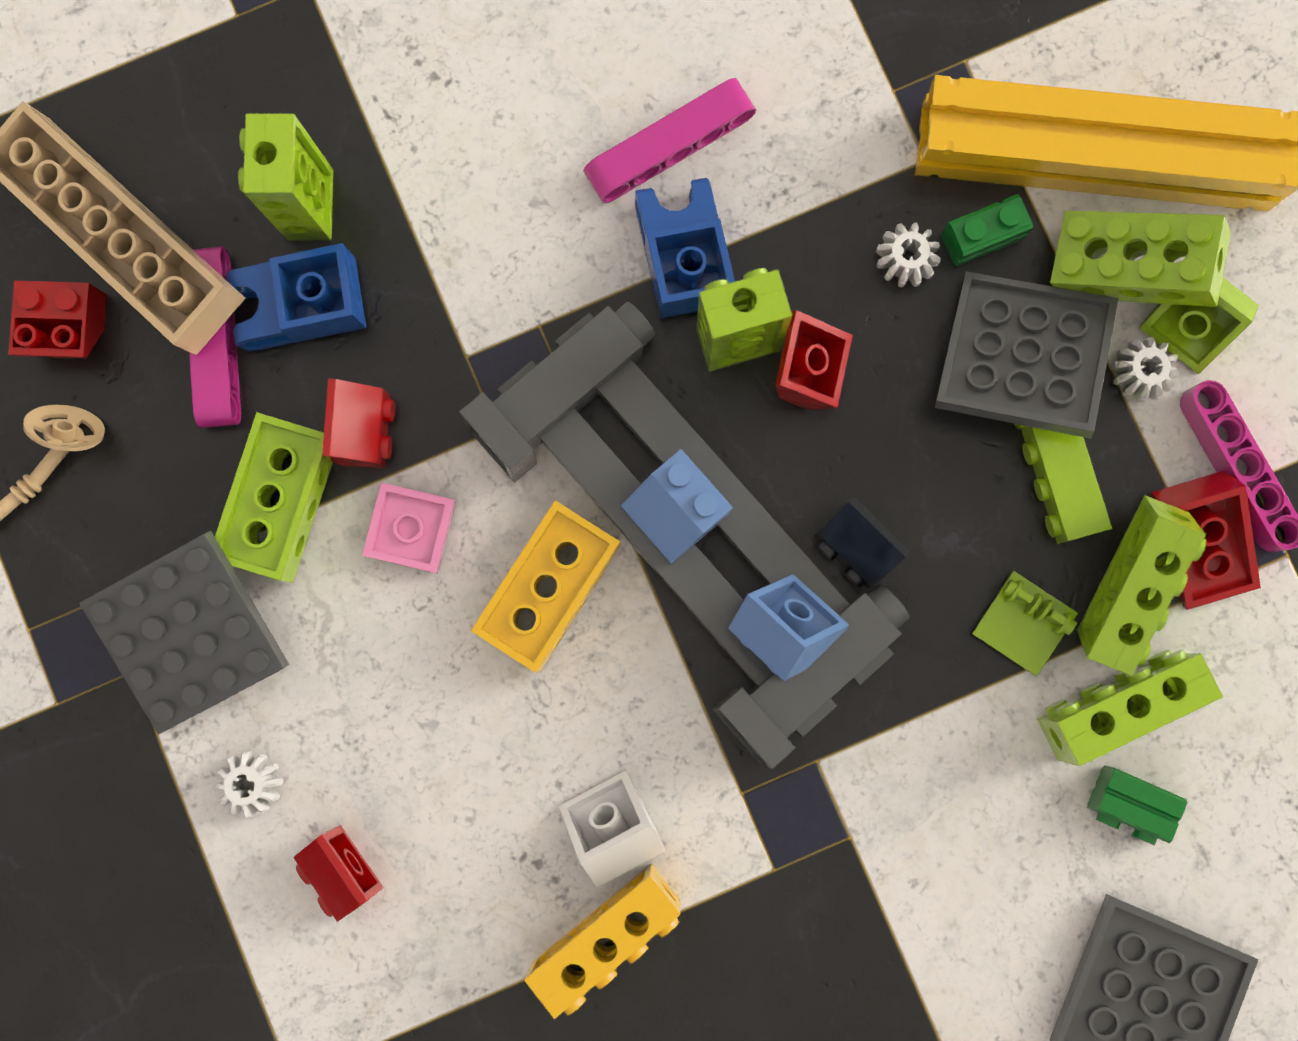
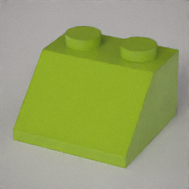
[1139,278,1259,374]

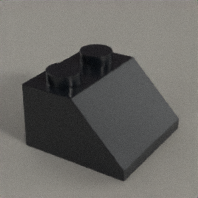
[813,496,911,589]

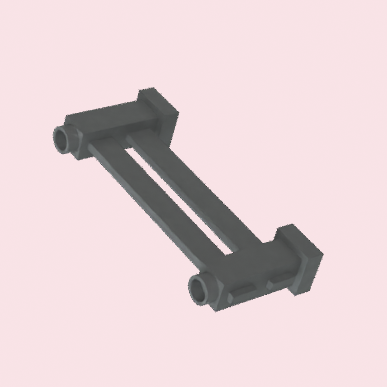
[459,302,910,769]

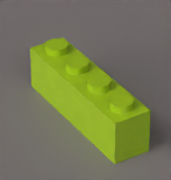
[1014,424,1112,544]

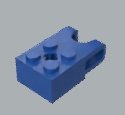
[635,178,735,318]
[226,243,366,351]

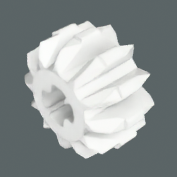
[876,222,941,288]
[1111,337,1180,402]
[214,751,283,818]

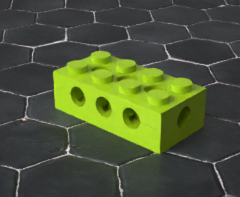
[238,114,333,241]
[1050,210,1231,307]
[697,268,792,372]
[215,412,333,583]
[1077,495,1206,676]
[1037,650,1223,767]

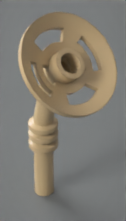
[0,405,105,521]

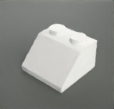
[559,770,666,887]

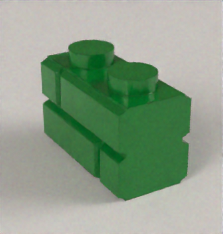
[941,194,1033,267]
[1087,765,1188,846]

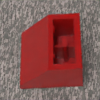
[8,281,107,358]

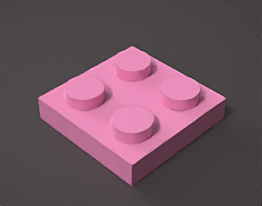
[362,482,456,574]

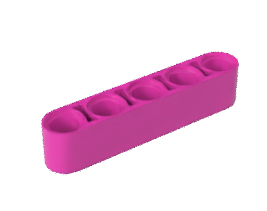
[583,78,757,203]
[189,246,241,428]
[1180,380,1298,552]

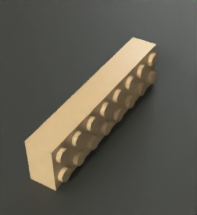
[0,101,245,355]

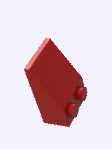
[1151,470,1261,610]

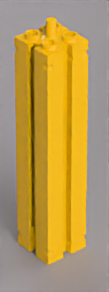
[915,75,1298,211]

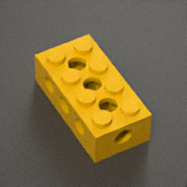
[471,500,622,673]
[524,864,681,1019]

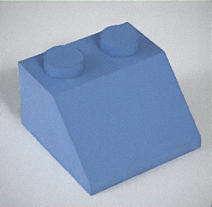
[621,449,733,564]
[728,574,849,681]

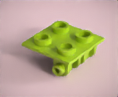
[972,571,1078,677]

